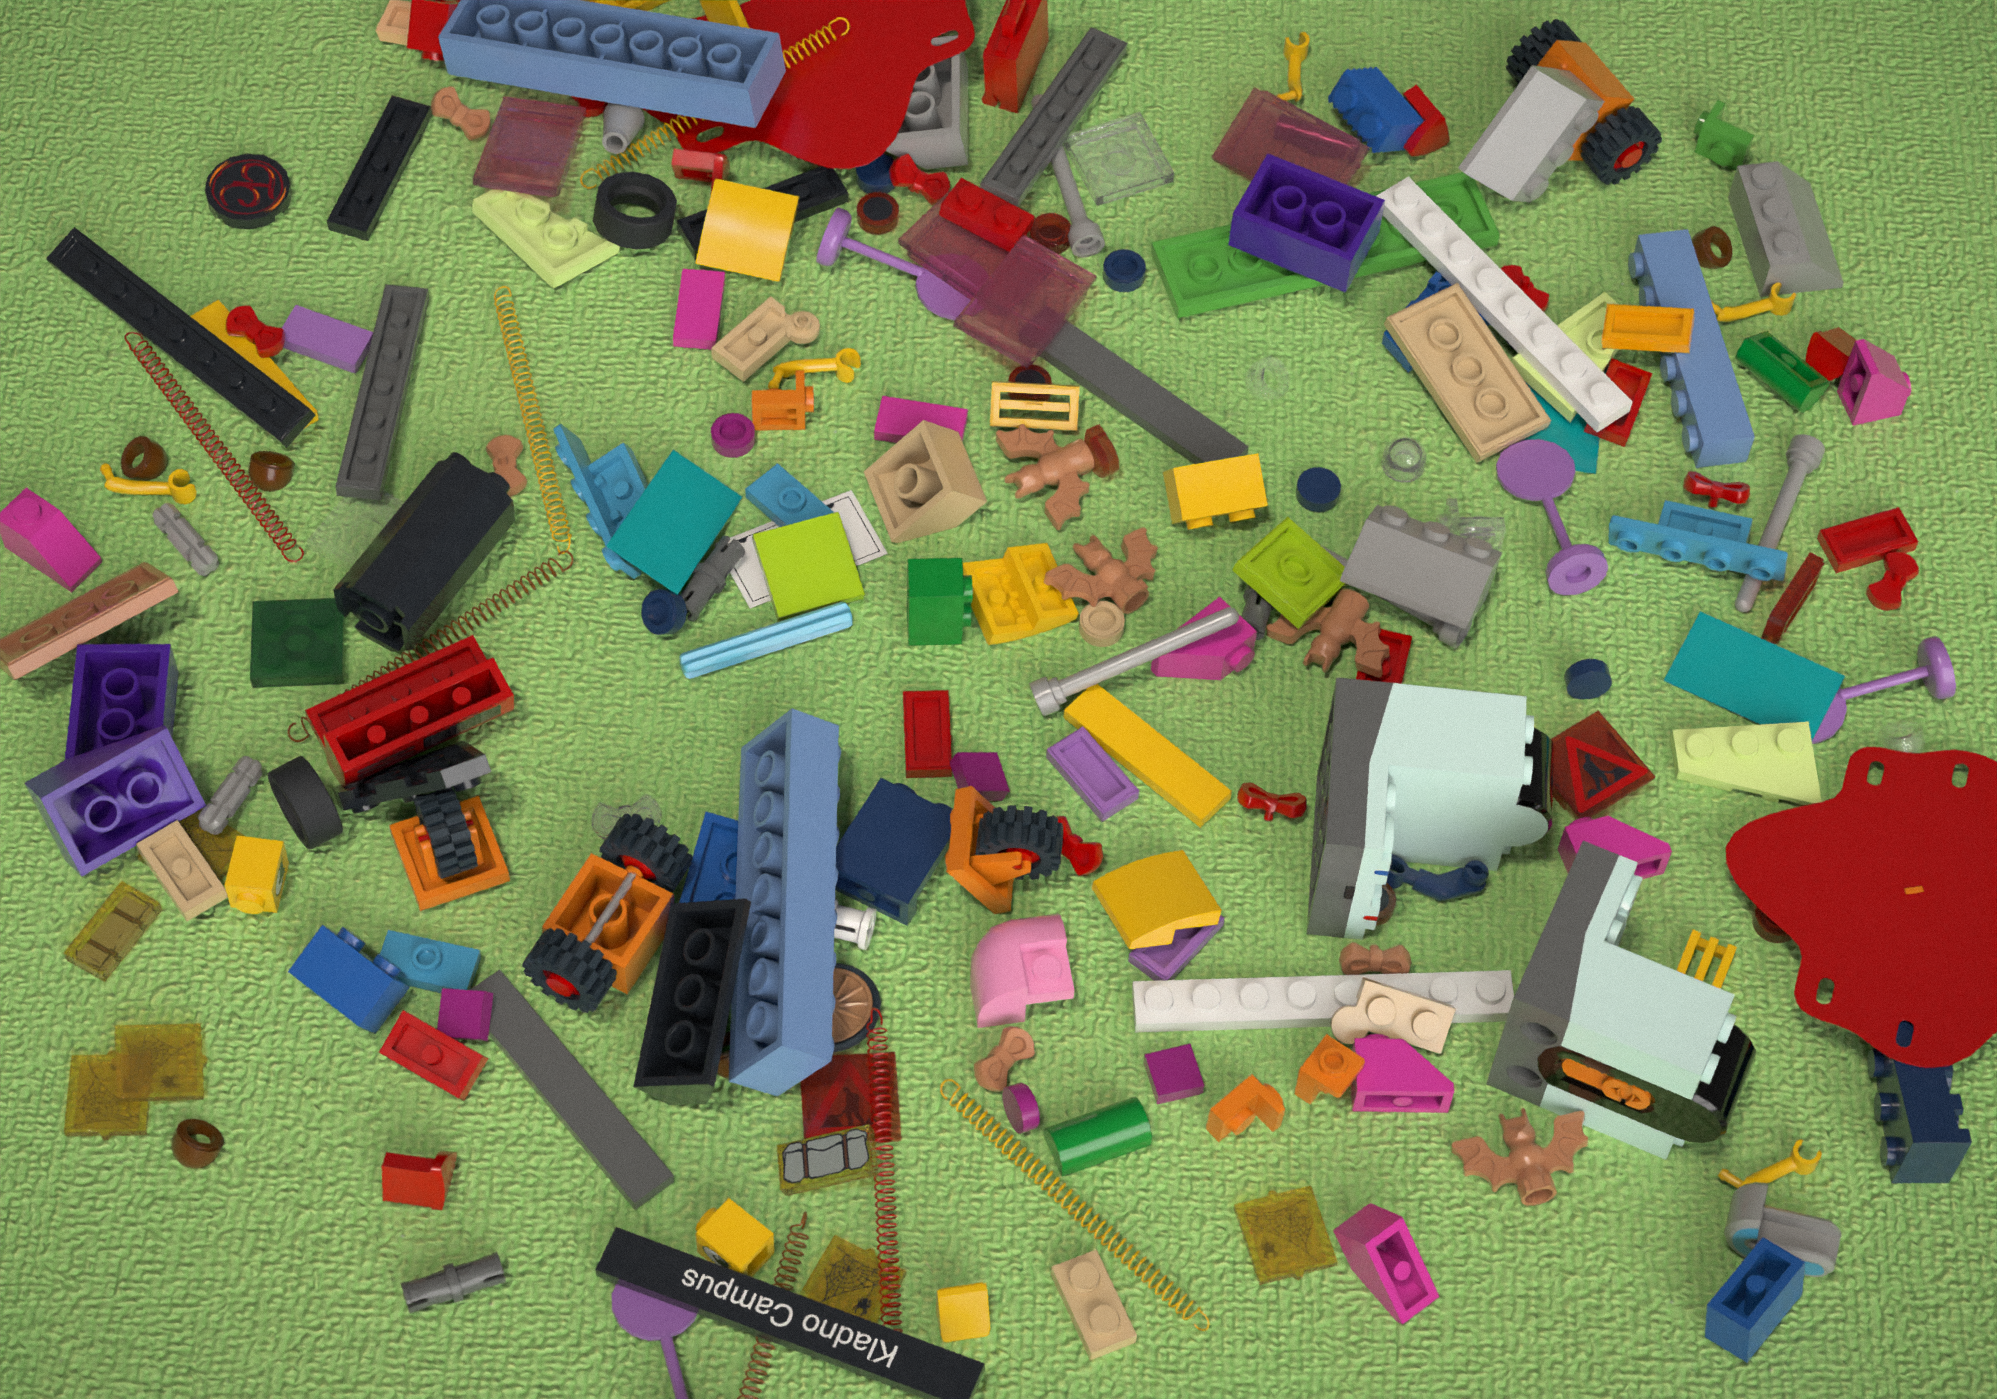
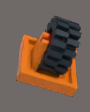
[945,786,1064,914]
[389,787,510,911]

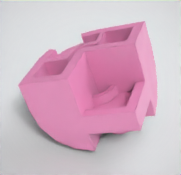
[970,913,1074,1028]

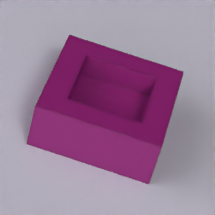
[949,752,1010,801]
[437,988,493,1041]
[1143,1043,1204,1105]

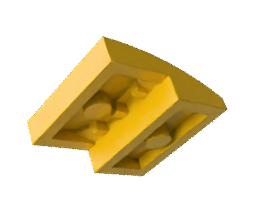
[695,178,800,282]
[963,543,1079,645]
[1092,850,1222,949]

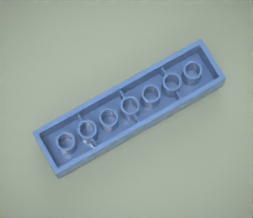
[438,0,786,128]
[729,709,841,1096]

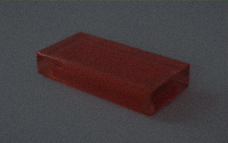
[1761,552,1824,645]

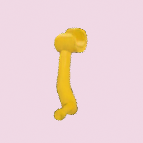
[1274,32,1310,104]
[1711,282,1796,322]
[768,348,861,389]
[100,463,197,504]
[1718,1139,1822,1189]

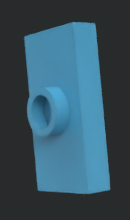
[745,463,835,527]
[380,930,481,993]

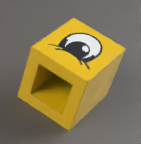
[225,835,289,914]
[696,1198,774,1277]

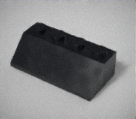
[633,898,751,1105]

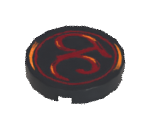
[204,153,292,230]

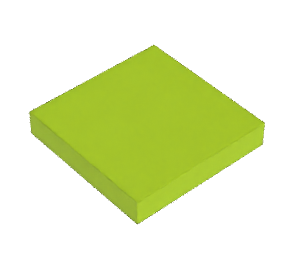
[752,511,865,622]
[1232,517,1348,629]

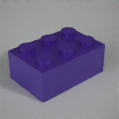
[1228,153,1385,293]
[65,644,179,760]

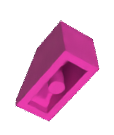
[1837,339,1911,426]
[0,488,102,593]
[1151,597,1257,680]
[1558,816,1672,879]
[1351,1034,1454,1113]
[1333,1203,1440,1324]

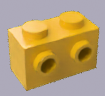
[1163,453,1268,530]

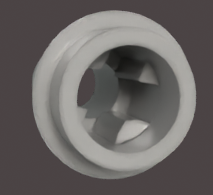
[602,103,645,154]

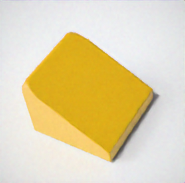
[936,1282,990,1343]

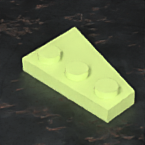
[472,182,620,289]
[1512,292,1618,422]
[1670,722,1822,806]

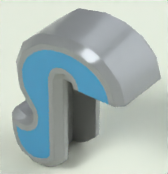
[1724,1182,1841,1277]

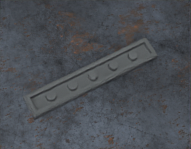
[980,27,1128,207]
[335,284,429,500]
[1018,306,1249,464]
[470,969,674,1210]

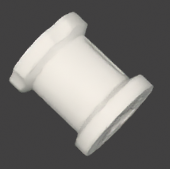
[834,899,876,950]

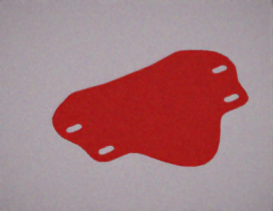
[642,0,975,169]
[1726,747,1997,1068]

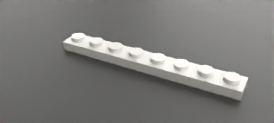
[1376,176,1633,432]
[1132,970,1514,1033]

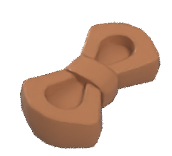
[431,86,490,140]
[486,435,527,496]
[1339,942,1412,975]
[974,1026,1035,1092]

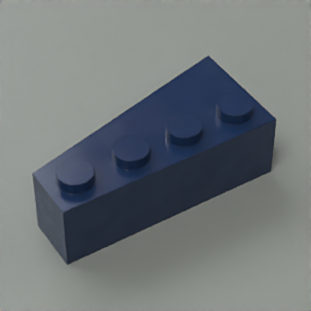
[1868,1021,1972,1183]

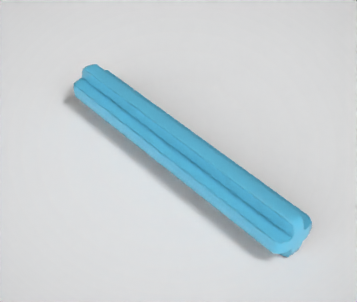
[679,602,853,679]

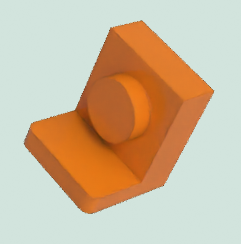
[752,370,814,431]
[1294,1034,1365,1104]
[1206,1074,1285,1142]

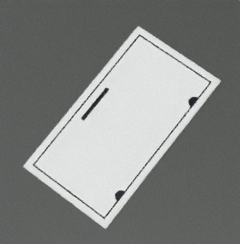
[715,490,888,609]

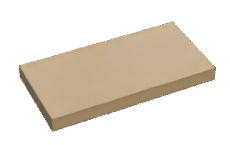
[1384,283,1551,463]

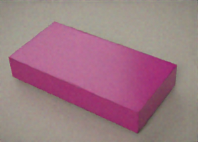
[673,268,726,350]
[874,396,968,443]

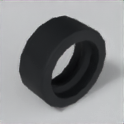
[593,172,677,250]
[267,756,343,850]

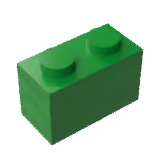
[906,558,973,646]

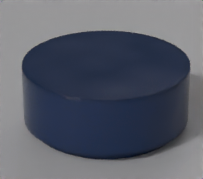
[856,154,895,195]
[1103,249,1146,292]
[1296,467,1341,512]
[641,589,687,635]
[1564,659,1612,700]

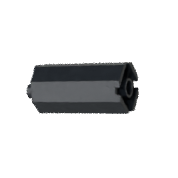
[333,452,515,652]

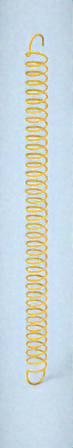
[580,17,849,189]
[494,286,572,554]
[940,1079,1209,1331]

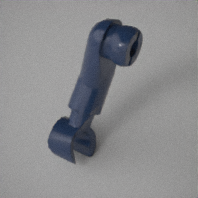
[1386,854,1489,902]

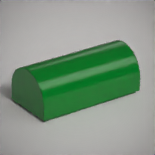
[1735,331,1830,413]
[1043,1096,1152,1177]

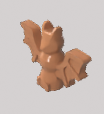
[996,424,1094,530]
[1044,527,1158,614]
[1266,589,1390,678]
[1451,1108,1588,1206]

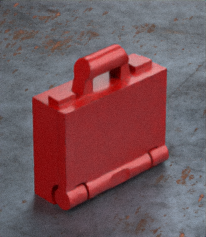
[982,0,1049,113]

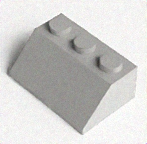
[886,35,968,169]
[1458,65,1605,202]
[1728,161,1844,297]
[1340,505,1502,630]

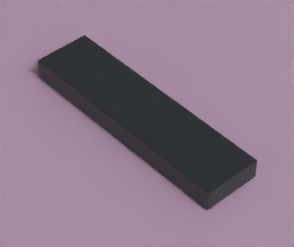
[327,95,432,241]
[677,166,849,260]

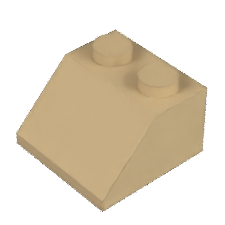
[864,420,987,543]

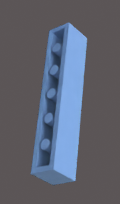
[1628,229,1755,468]

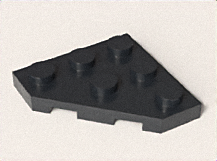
[332,740,491,814]

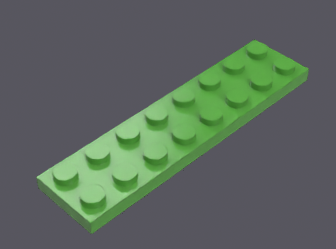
[1151,172,1500,318]

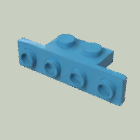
[553,424,648,579]
[1609,500,1788,581]

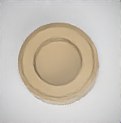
[1079,601,1125,647]

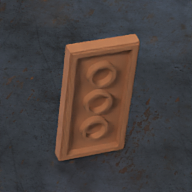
[0,562,179,680]

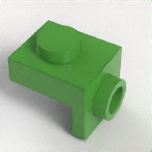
[1693,100,1754,171]

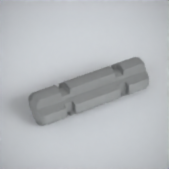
[152,503,219,576]
[198,756,262,835]

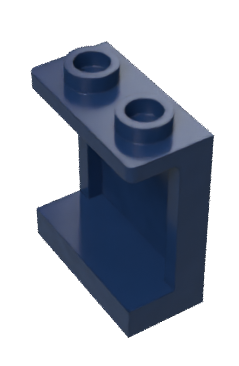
[835,778,953,926]

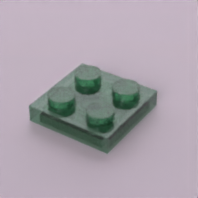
[250,598,346,688]

